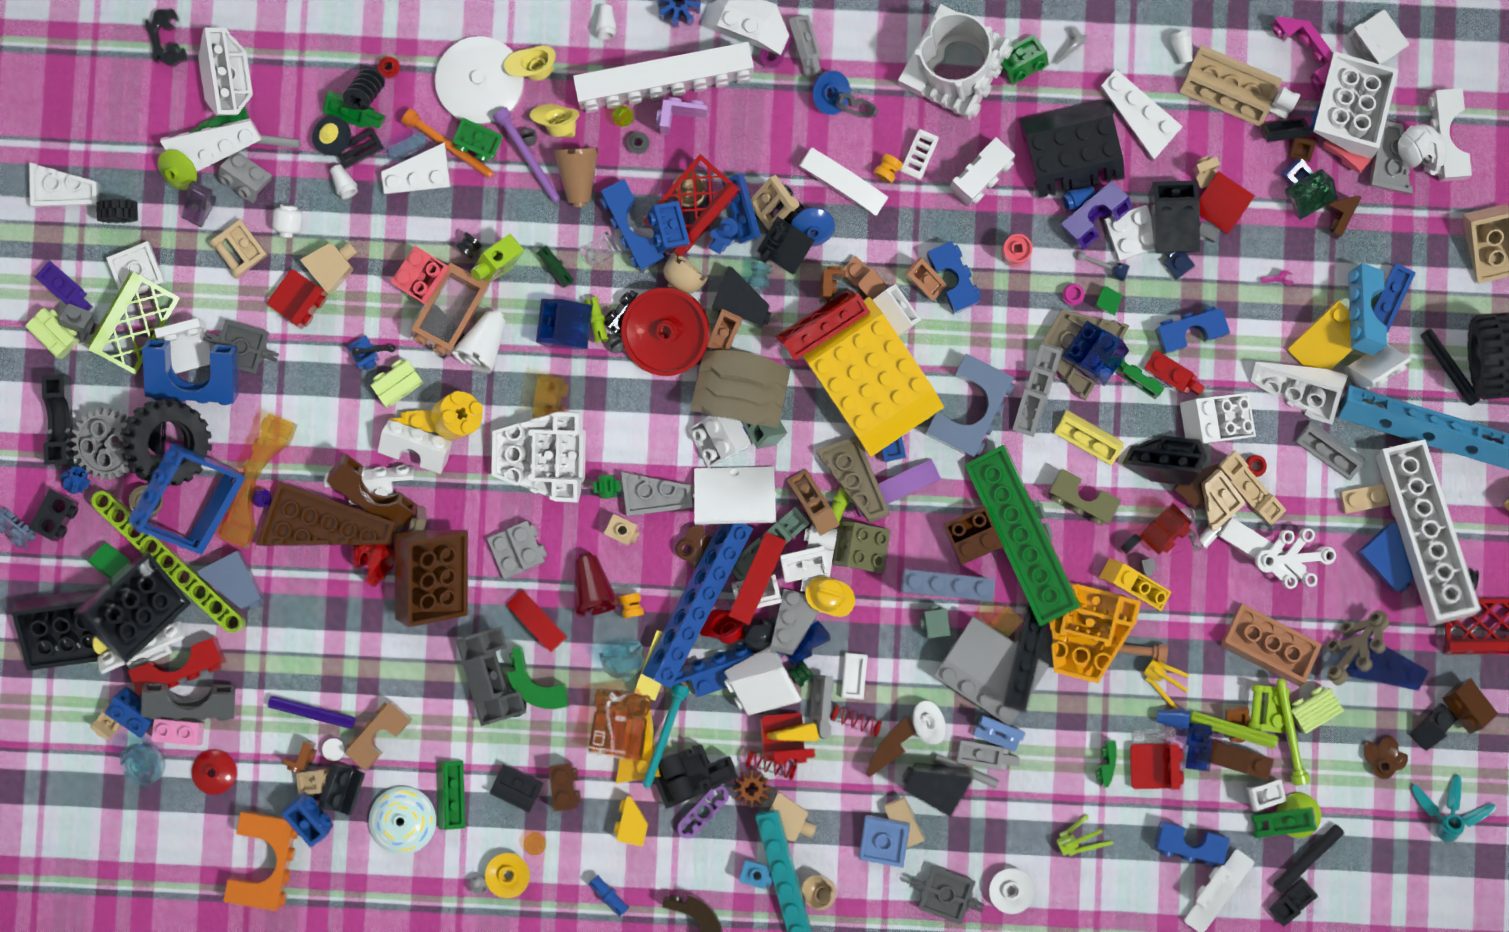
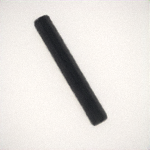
[1421,328,1480,406]
[1273,824,1344,893]

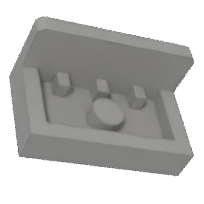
[218,152,272,203]

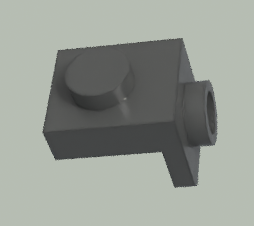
[58,303,96,341]

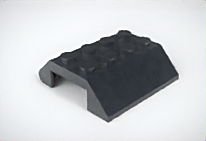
[1019,99,1125,199]

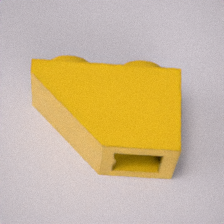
[613,795,649,847]

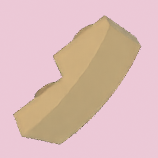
[884,796,924,848]

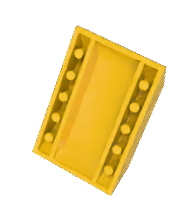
[802,297,944,457]

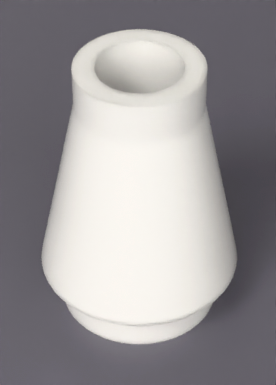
[595,5,617,40]
[1170,30,1193,64]
[330,165,358,199]

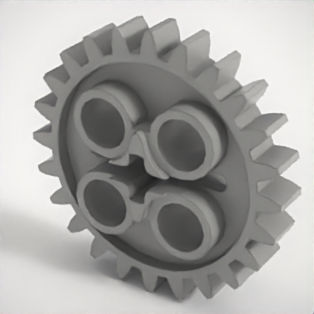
[71,407,130,480]

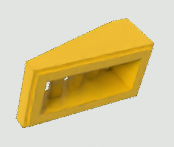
[767,723,819,741]

